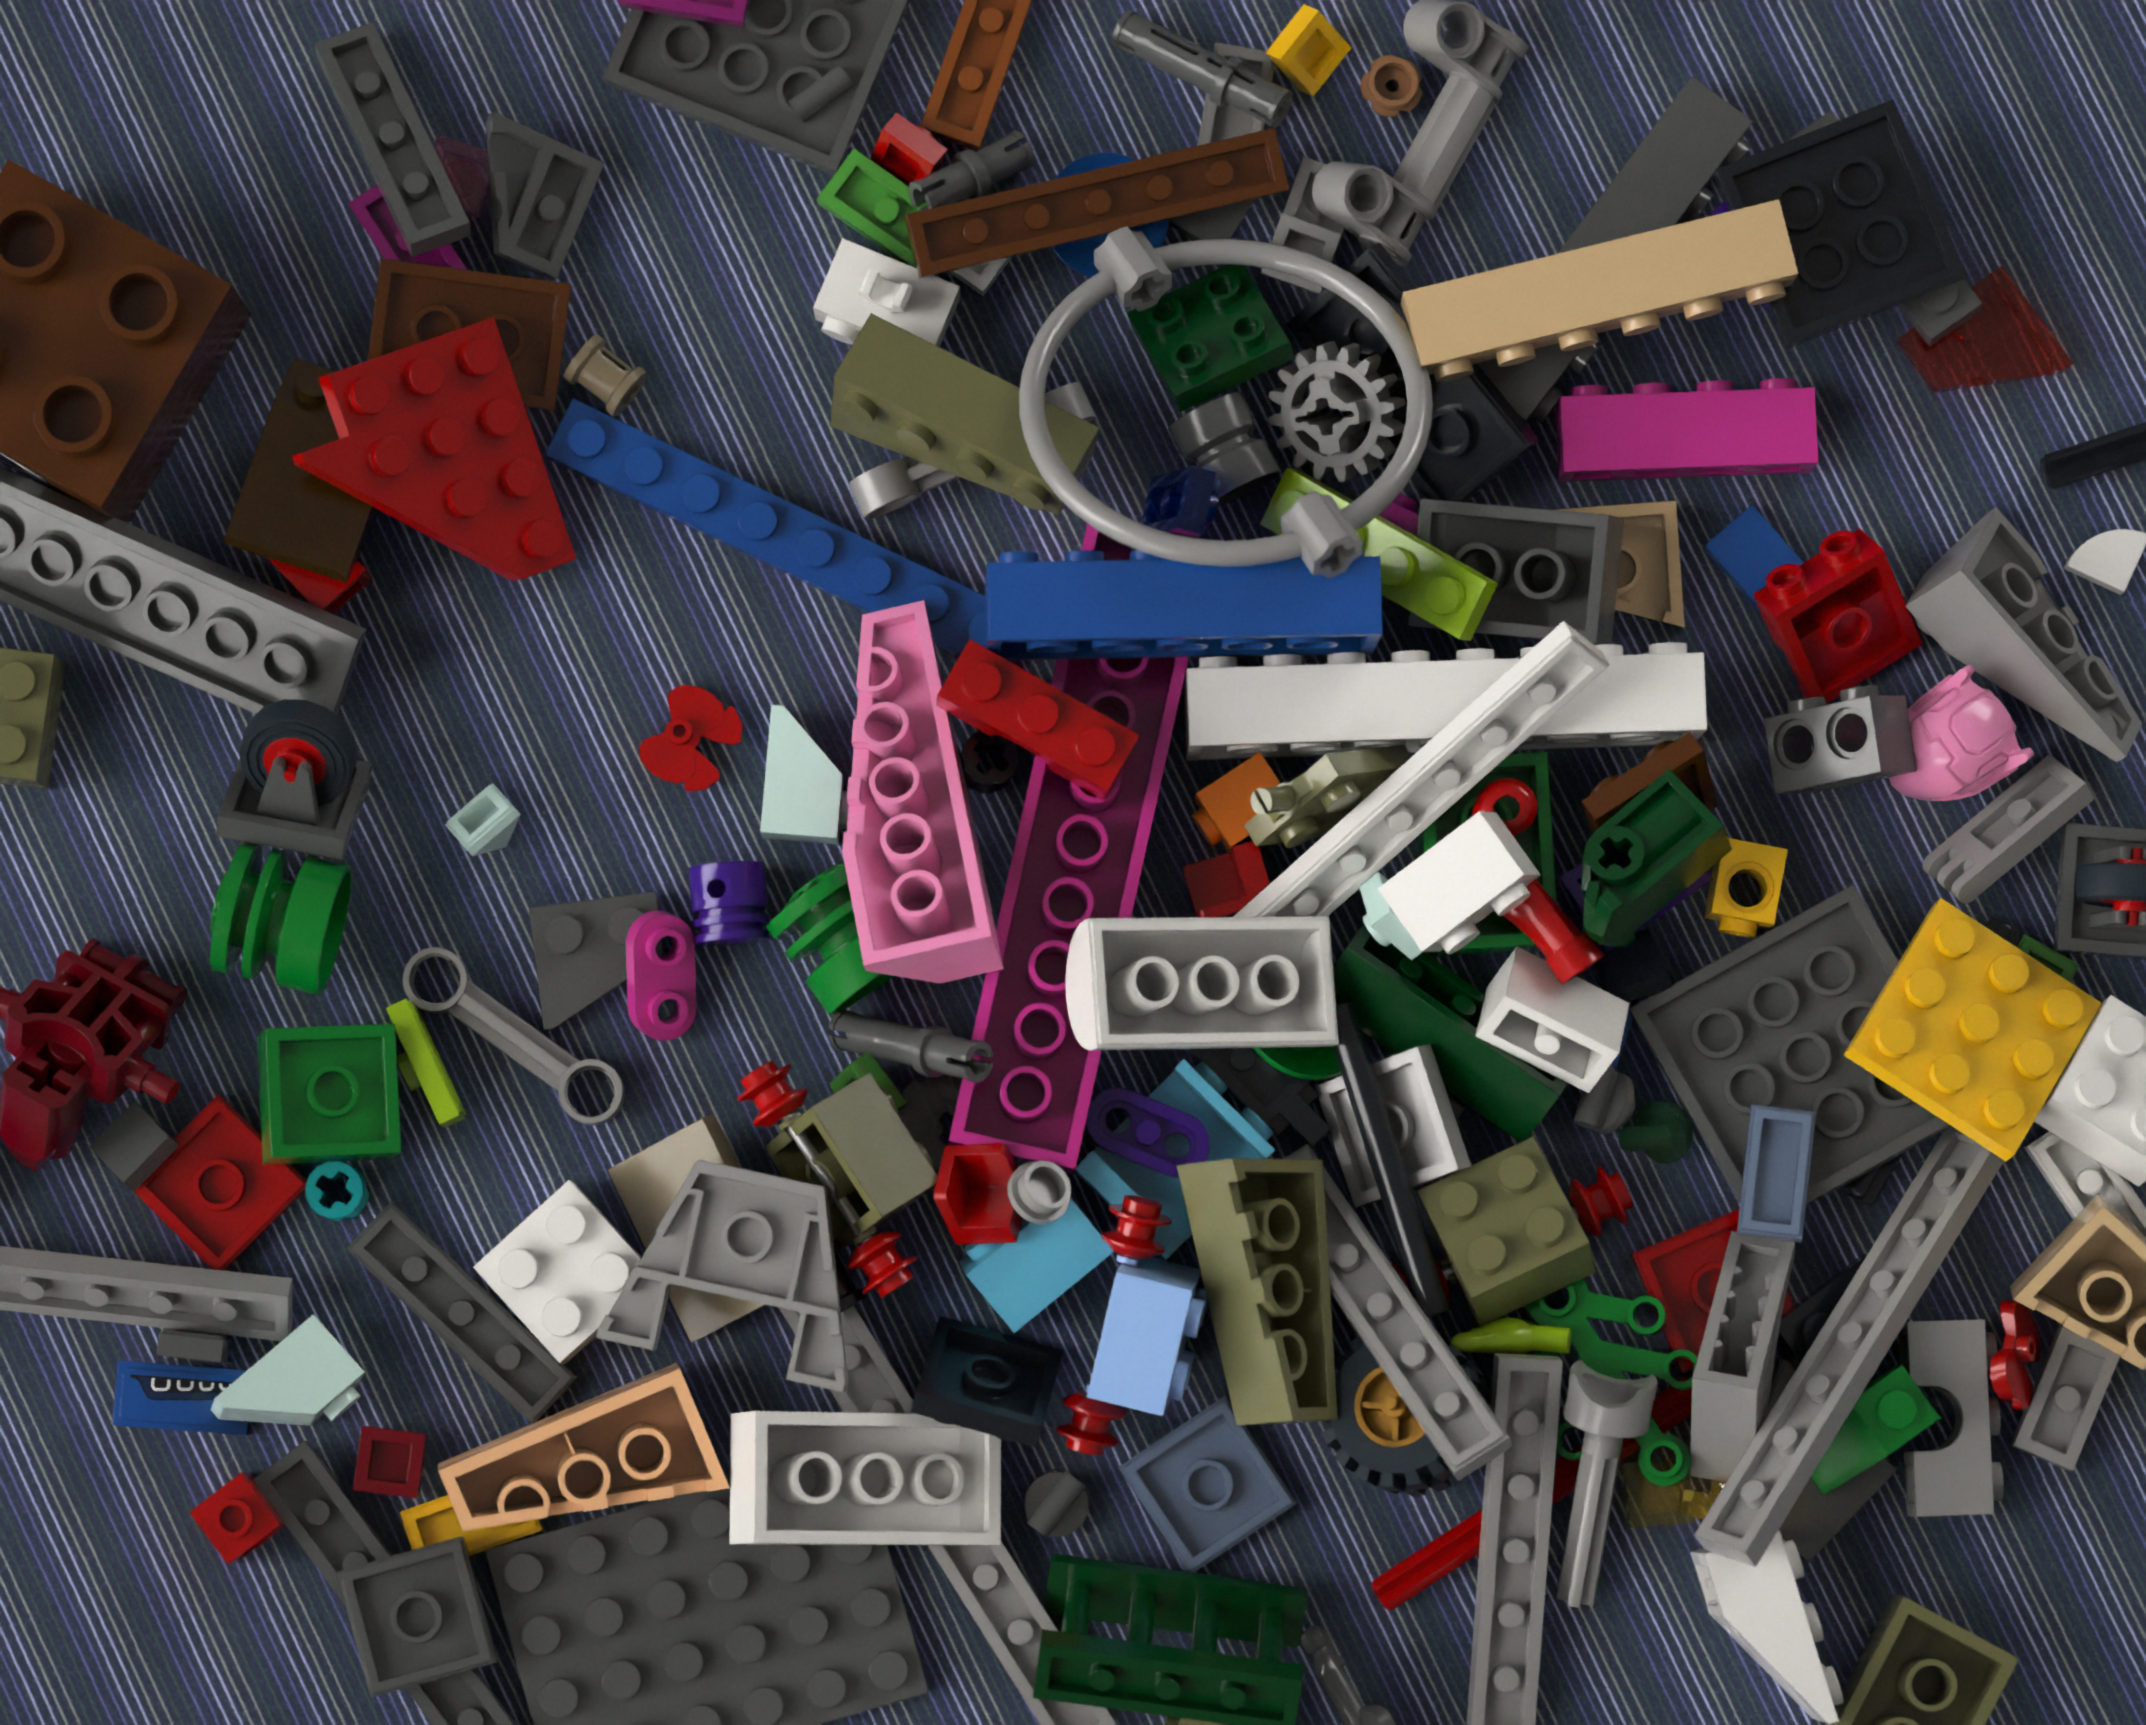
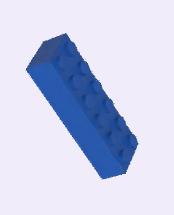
[985,548,1382,661]

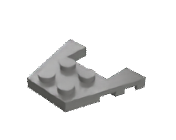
[596,1159,848,1392]

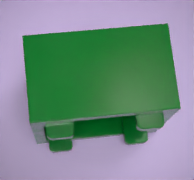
[257,1024,401,1165]

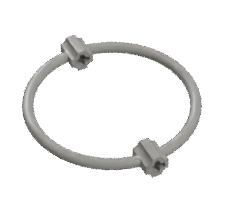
[1019,226,1433,579]

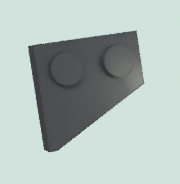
[529,891,665,1031]

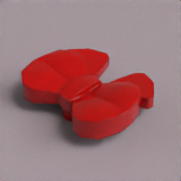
[639,685,743,793]
[1990,1300,2040,1410]

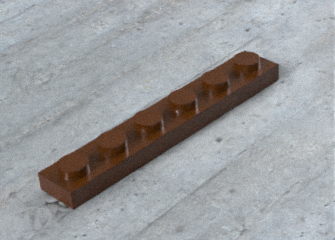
[904,128,1289,279]

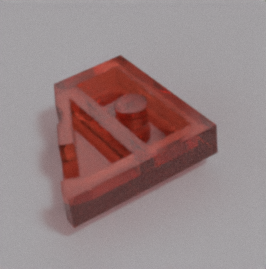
[1896,266,2074,393]

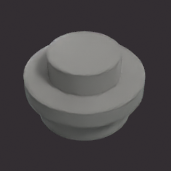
[1007,1161,1071,1225]

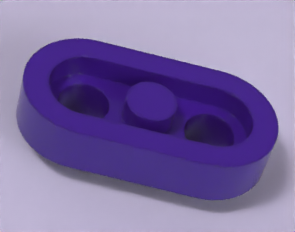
[1086,1087,1210,1178]

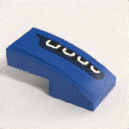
[112,1360,249,1435]

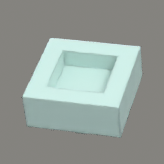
[1359,872,1422,960]

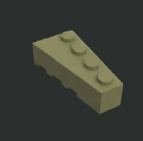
[830,313,1099,515]

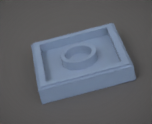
[1118,1396,1297,1573]

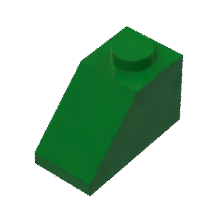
[1810,1365,1940,1496]

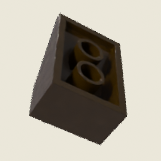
[224,358,380,583]

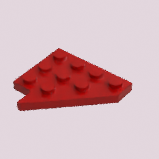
[292,317,576,581]

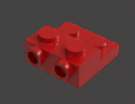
[1753,528,1922,704]

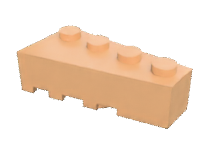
[438,1363,730,1531]

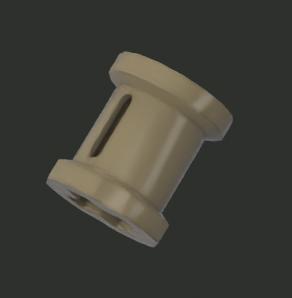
[564,334,648,417]

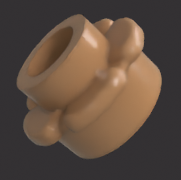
[1361,55,1422,117]

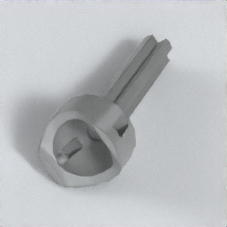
[1556,1360,1658,1608]

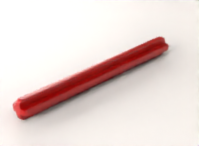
[1371,1378,1692,1610]

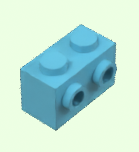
[959,1195,1114,1333]

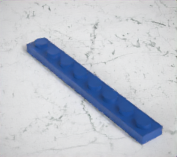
[545,398,986,656]

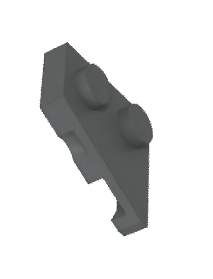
[486,112,604,280]

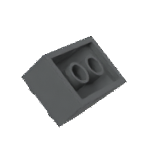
[1408,499,1624,645]

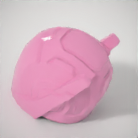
[1888,664,2034,801]

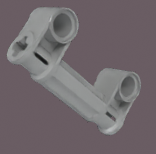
[1312,0,1528,266]

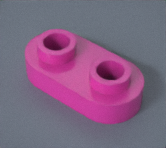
[626,910,697,1041]

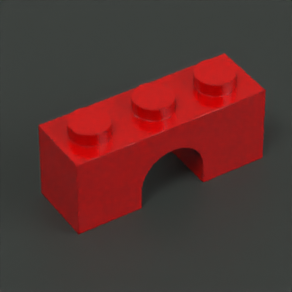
[936,639,1140,800]

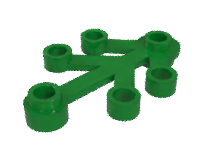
[1526,1279,1698,1488]

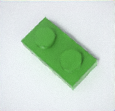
[817,148,927,268]

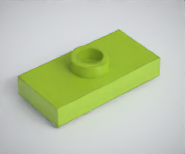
[386,999,466,1128]

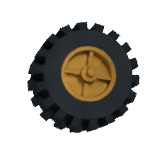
[1322,1336,1491,1496]

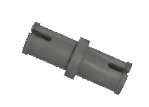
[908,131,1035,211]

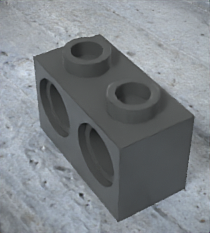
[1764,685,1917,794]

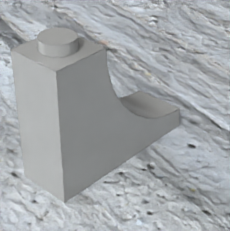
[1690,1231,1795,1482]

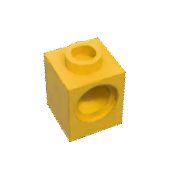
[1704,838,1788,938]

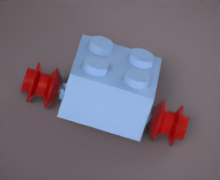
[1056,1195,1208,1455]

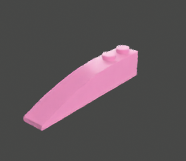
[842,600,1004,984]

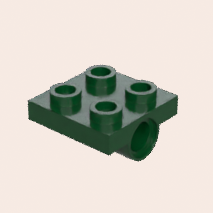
[1127,264,1295,412]

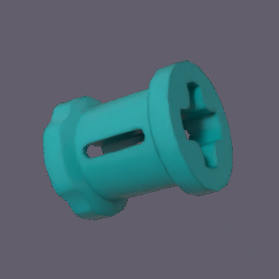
[305,1161,370,1221]

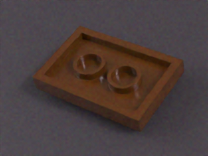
[367,258,571,410]

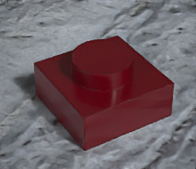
[353,1426,428,1499]

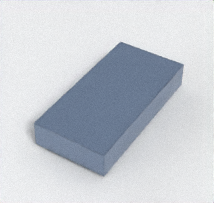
[1737,1104,1816,1243]

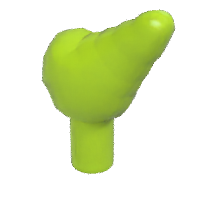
[1450,1317,1571,1355]

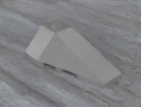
[1906,507,2142,763]

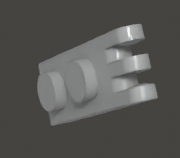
[1922,754,2095,903]

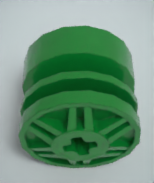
[210,841,353,995]
[766,862,895,1017]

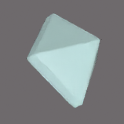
[445,783,521,856]

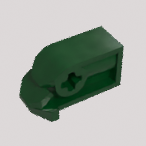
[1581,769,1732,947]

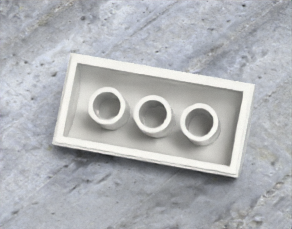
[1066,916,1339,1050]

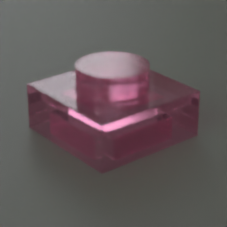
[434,135,490,218]

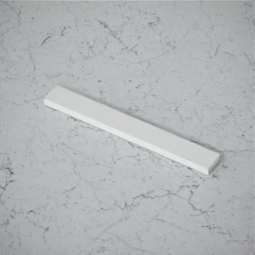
[1233,621,1610,917]

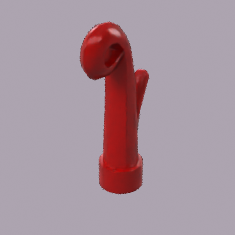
[1472,778,1604,985]

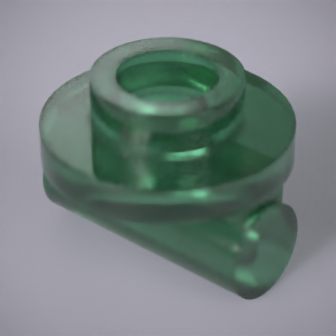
[1619,1099,1693,1164]

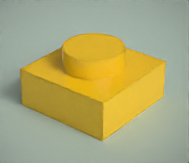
[1266,4,1351,97]

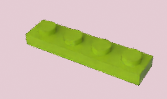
[1260,467,1498,641]

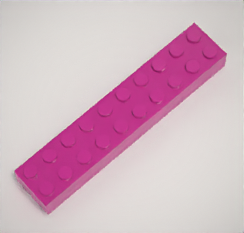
[948,523,1189,1174]

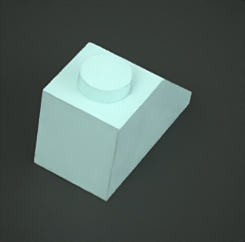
[760,705,849,845]
[210,1314,365,1426]

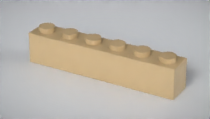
[1401,199,1798,382]

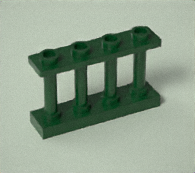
[1033,1554,1308,1725]

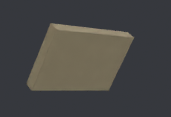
[608,1114,765,1343]

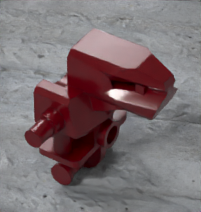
[0,938,188,1172]

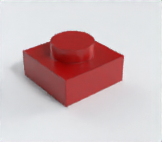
[870,112,948,187]

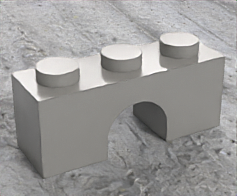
[1899,1319,2004,1517]

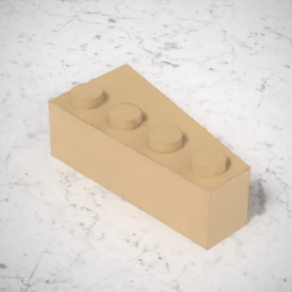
[2010,1194,2146,1370]

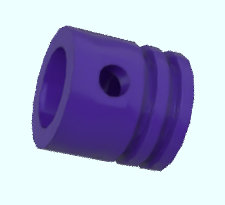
[689,861,771,946]

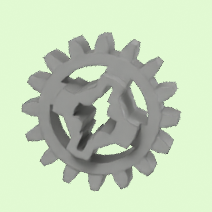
[1268,341,1406,482]

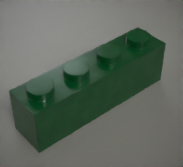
[1333,924,1568,1142]

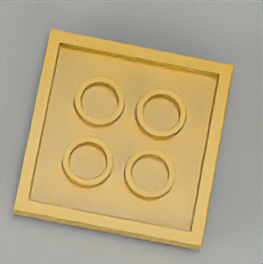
[1844,898,2102,1162]

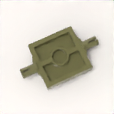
[1244,745,1411,848]

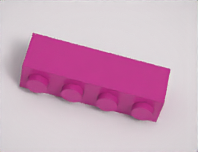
[1555,378,1819,482]

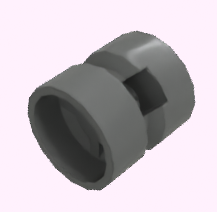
[1168,392,1281,508]

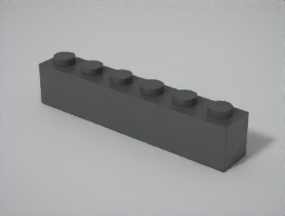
[1477,76,1753,424]

